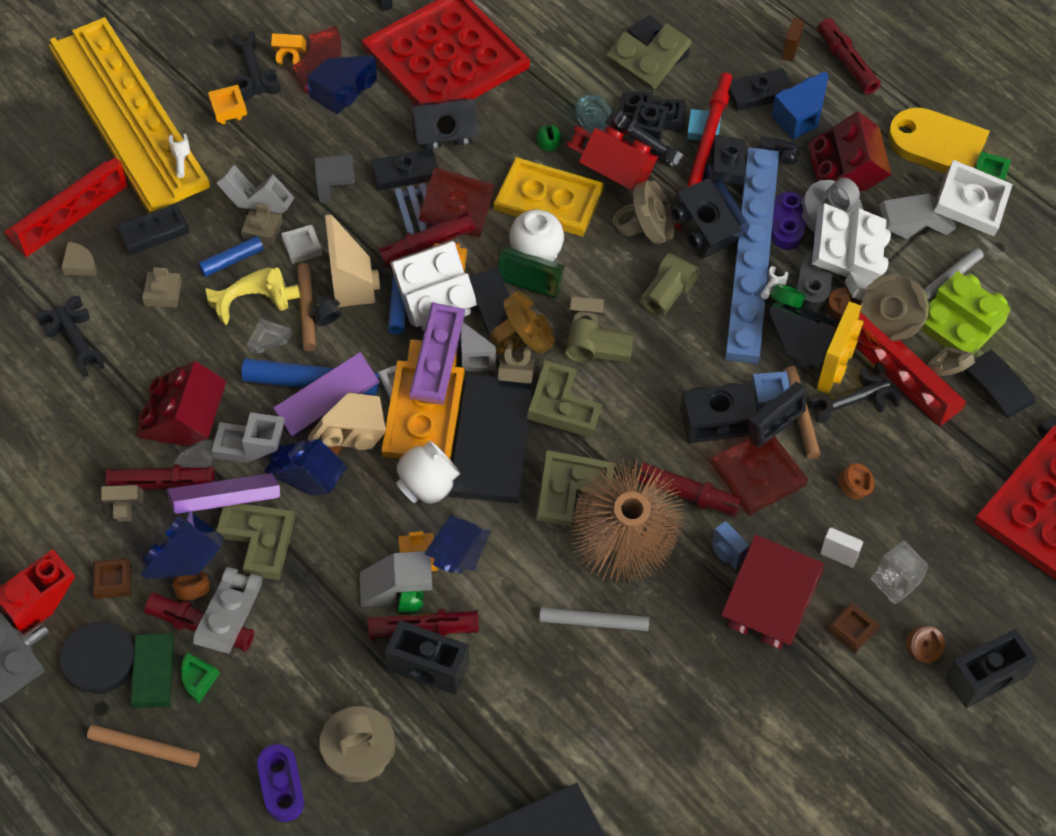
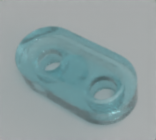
[576,95,613,132]

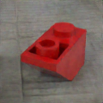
[0,549,75,634]

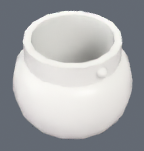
[509,209,564,261]
[396,440,460,504]

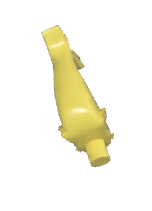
[205,268,301,325]

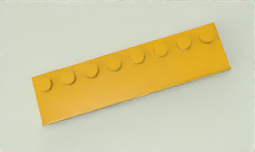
[48,17,210,214]

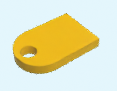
[888,108,990,174]

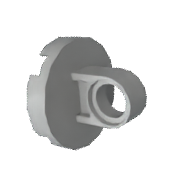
[801,177,864,232]

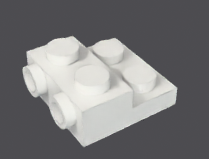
[934,160,1013,236]
[812,203,891,280]
[390,240,477,330]

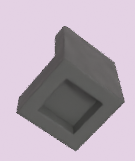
[314,155,355,203]

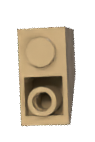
[308,393,386,450]

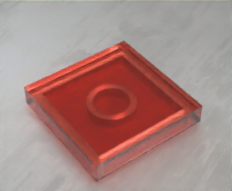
[418,167,495,238]
[711,436,808,516]

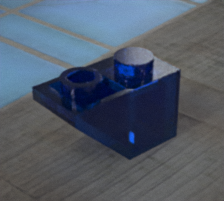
[307,55,377,115]
[264,439,348,495]
[141,511,224,579]
[425,515,491,574]

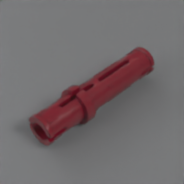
[817,18,881,95]
[379,210,476,267]
[637,462,743,518]
[106,464,215,490]
[144,592,255,652]
[368,609,479,640]

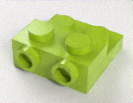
[921,271,1011,355]

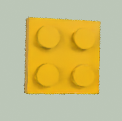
[816,302,864,395]

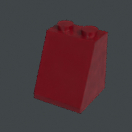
[721,534,825,650]

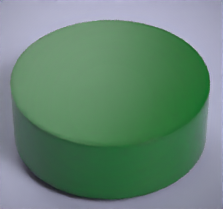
[770,283,806,308]

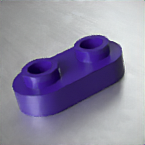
[771,192,805,250]
[257,744,304,822]

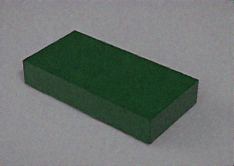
[497,246,565,298]
[131,633,175,708]

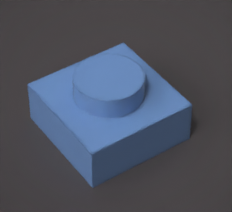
[752,372,790,410]
[712,521,750,570]

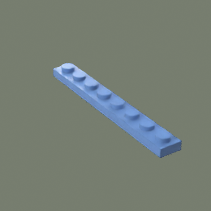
[725,147,779,364]

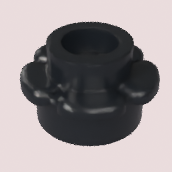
[309,297,342,326]

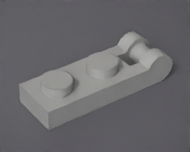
[193,567,262,654]

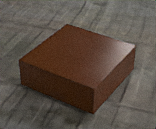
[782,18,804,62]
[93,558,132,599]
[827,602,880,654]

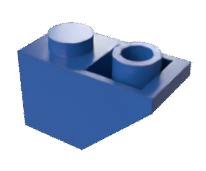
[771,72,829,140]

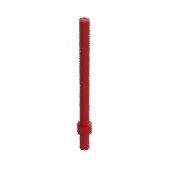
[675,72,732,231]

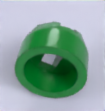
[536,124,561,151]
[397,591,424,614]

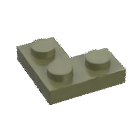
[606,23,692,90]
[527,360,602,438]
[535,450,615,526]
[216,504,295,580]

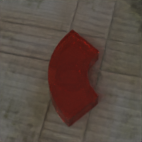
[293,26,342,93]

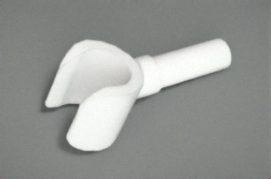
[169,134,190,178]
[761,266,788,299]

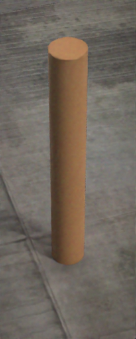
[297,263,316,351]
[784,366,820,459]
[87,724,200,768]

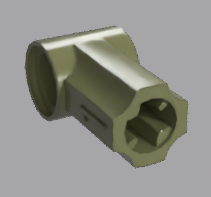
[640,253,699,317]
[565,319,634,363]

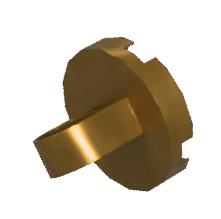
[489,291,555,355]

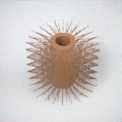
[569,460,686,585]

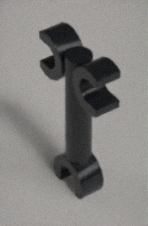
[233,31,281,101]
[604,110,683,166]
[36,296,105,377]
[808,362,902,423]

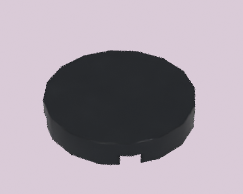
[60,622,135,694]

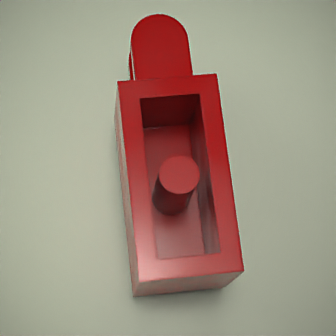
[566,125,658,191]

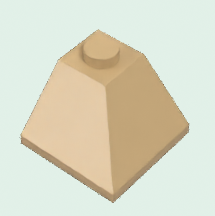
[325,215,380,307]

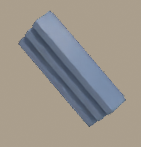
[394,183,438,234]

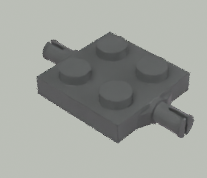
[0,613,50,703]

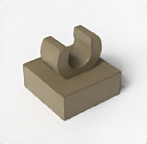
[241,203,283,246]
[142,267,182,308]
[570,297,604,324]
[498,344,535,384]
[101,485,143,522]

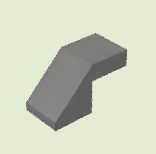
[216,165,294,214]
[879,193,956,239]
[457,322,496,372]
[211,412,285,463]
[360,551,432,608]

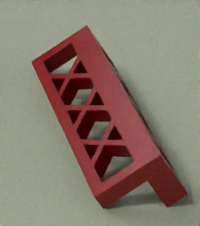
[4,157,128,258]
[856,312,966,427]

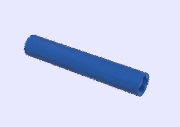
[242,358,380,396]

